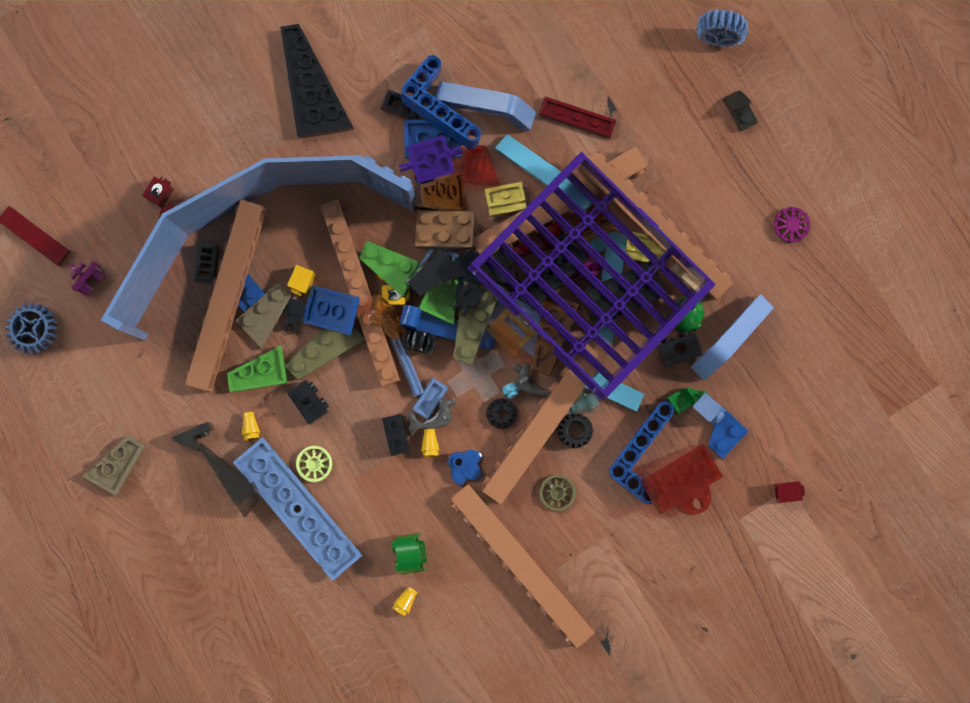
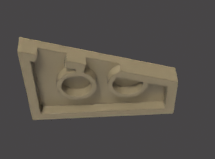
[236,282,292,349]
[82,436,146,496]

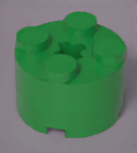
[391,532,427,575]

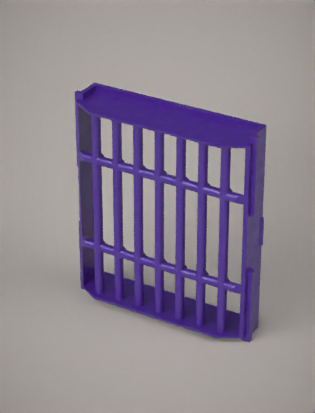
[467,151,716,400]

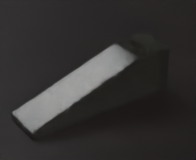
[198,443,259,517]

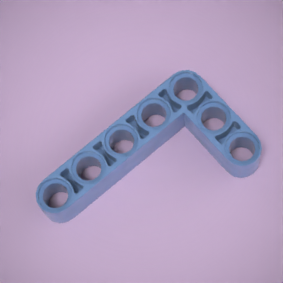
[435,82,536,131]
[690,294,774,380]

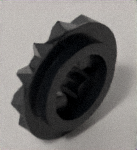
[486,398,517,429]

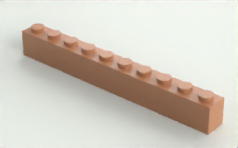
[473,147,647,254]
[576,151,733,300]
[320,199,401,387]
[185,200,267,391]
[481,339,614,504]
[450,484,595,648]

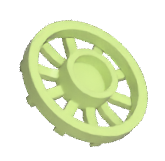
[296,446,332,482]

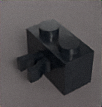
[287,380,330,425]

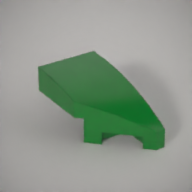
[666,387,708,415]

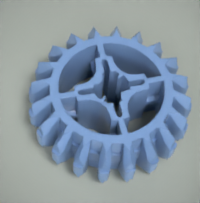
[696,9,748,48]
[4,302,58,354]

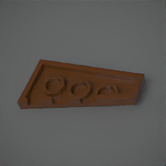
[414,174,466,211]
[532,297,580,377]

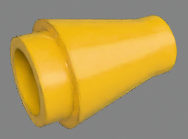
[242,412,261,441]
[421,429,440,458]
[392,587,418,617]

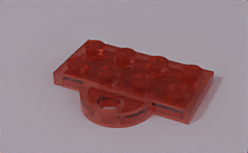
[640,443,723,516]

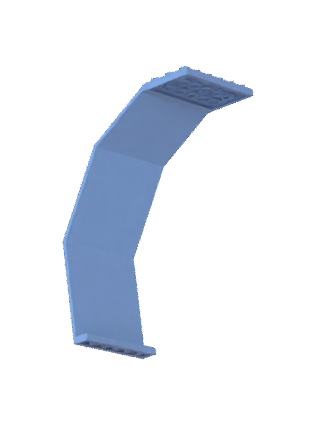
[101,155,418,340]

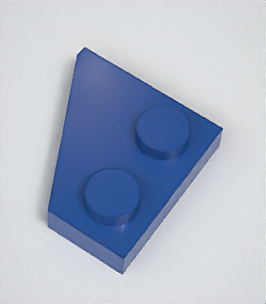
[708,406,749,459]

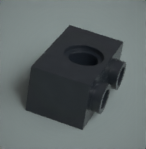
[657,332,703,368]
[382,414,411,456]

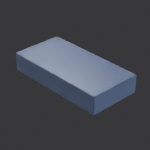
[412,378,449,420]

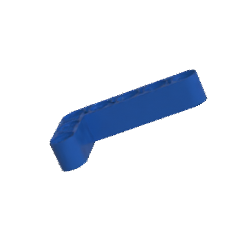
[401,55,481,149]
[399,305,497,350]
[608,402,674,504]

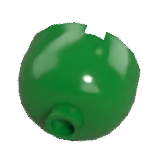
[666,297,704,332]

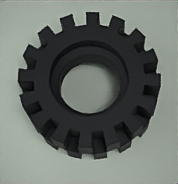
[558,413,593,448]

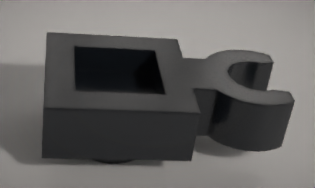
[452,281,485,318]
[283,298,307,334]

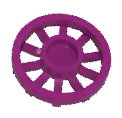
[774,207,810,243]

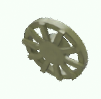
[540,475,576,511]

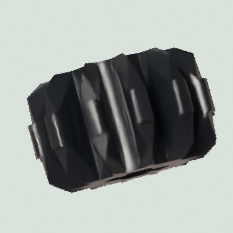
[403,329,436,354]

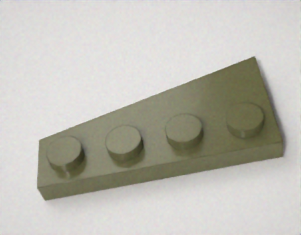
[454,279,498,365]

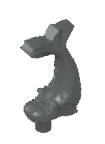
[513,363,559,396]
[408,397,456,436]

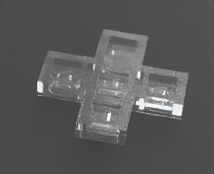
[447,349,505,403]

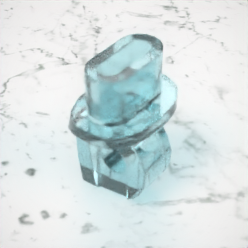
[569,392,600,414]

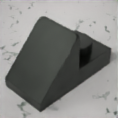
[723,90,758,132]
[172,422,214,451]

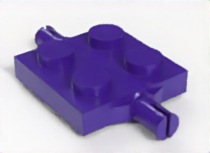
[399,135,463,183]

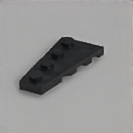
[520,231,589,311]

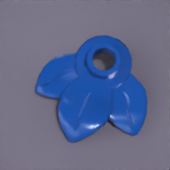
[448,450,483,486]

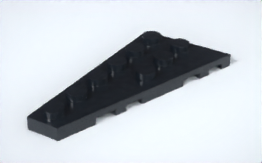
[280,24,354,138]

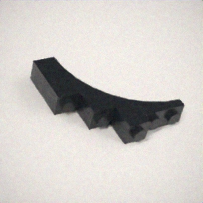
[404,247,521,297]

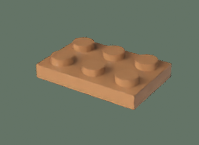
[415,210,475,250]

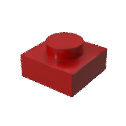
[541,222,562,240]

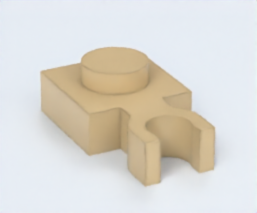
[670,263,700,291]

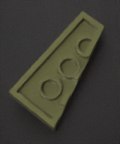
[285,326,366,380]

